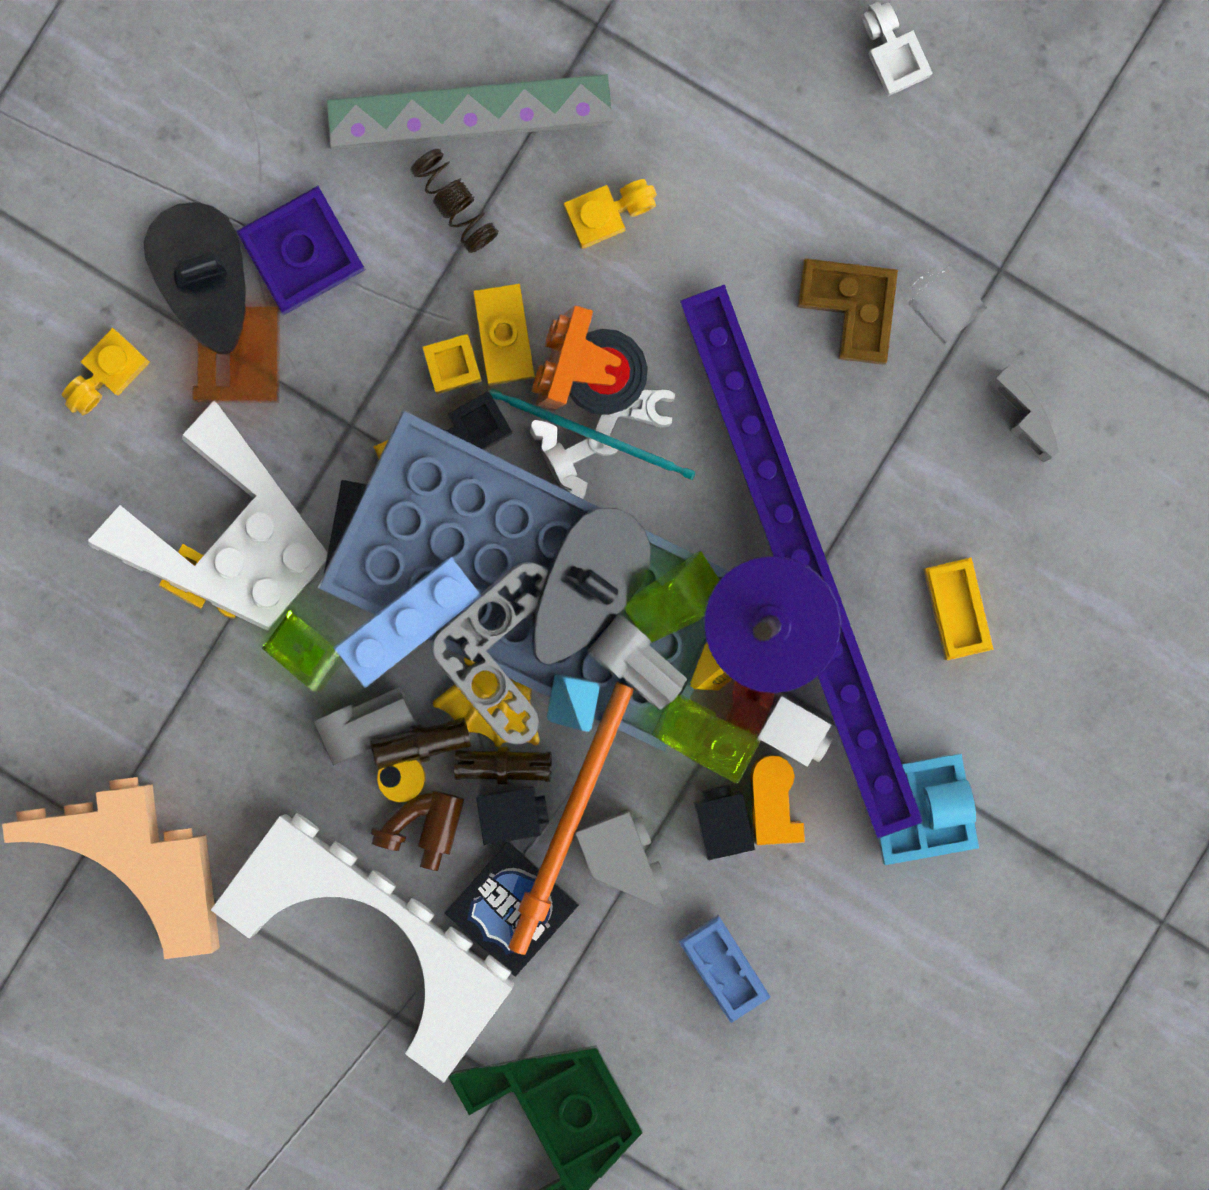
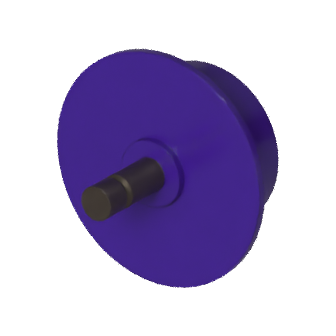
[705,556,841,693]

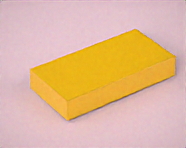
[923,557,994,661]

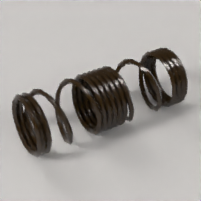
[410,149,499,253]

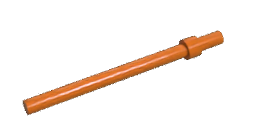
[508,681,634,955]

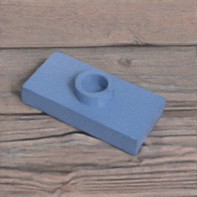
[678,915,771,1023]

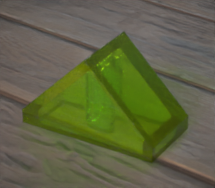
[624,551,720,644]
[262,610,344,692]

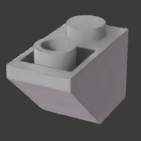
[575,810,669,906]

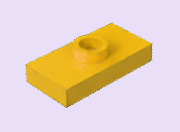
[473,283,535,386]

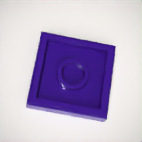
[236,186,366,315]

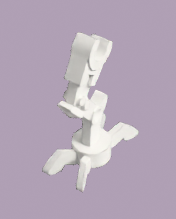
[529,389,675,499]

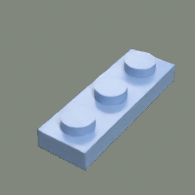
[333,557,481,687]

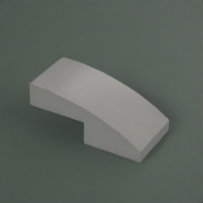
[989,364,1059,463]

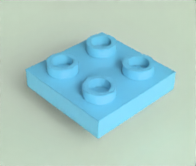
[878,753,979,865]

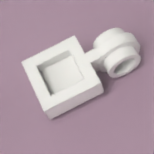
[861,2,933,97]

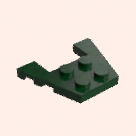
[448,1045,643,1190]

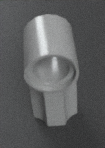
[587,615,687,710]
[314,687,417,766]

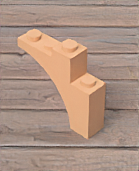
[2,777,220,959]

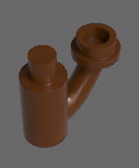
[371,790,465,871]

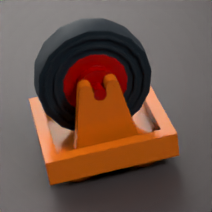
[532,305,648,415]

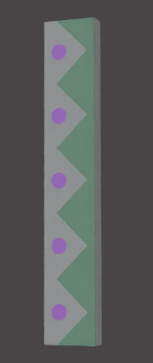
[327,74,612,150]

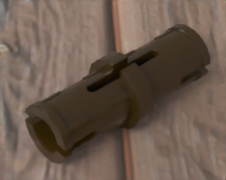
[370,717,471,770]
[454,747,552,784]

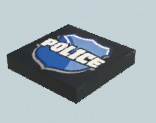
[445,841,579,977]

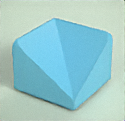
[547,673,600,732]

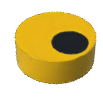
[377,760,426,802]

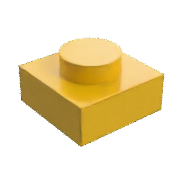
[422,334,482,394]

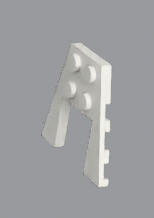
[88,400,328,631]

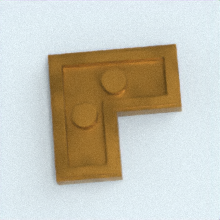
[798,258,898,365]

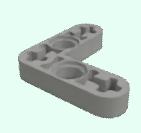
[430,562,548,744]

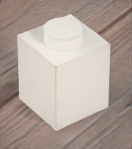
[755,696,833,767]

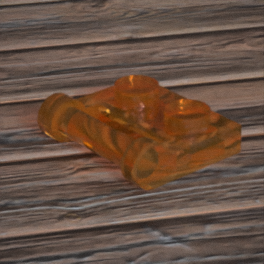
[192,306,280,403]

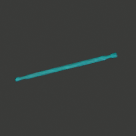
[489,388,696,480]

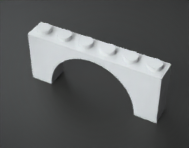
[211,813,514,1082]

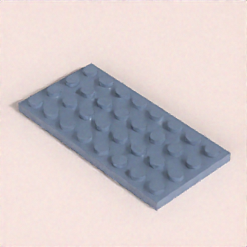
[318,411,729,752]

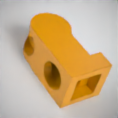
[750,754,805,845]

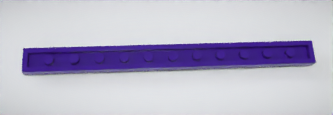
[680,284,923,839]

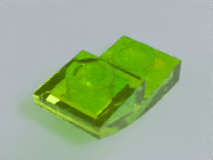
[652,694,760,784]

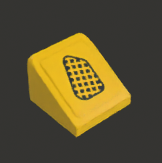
[690,642,732,691]

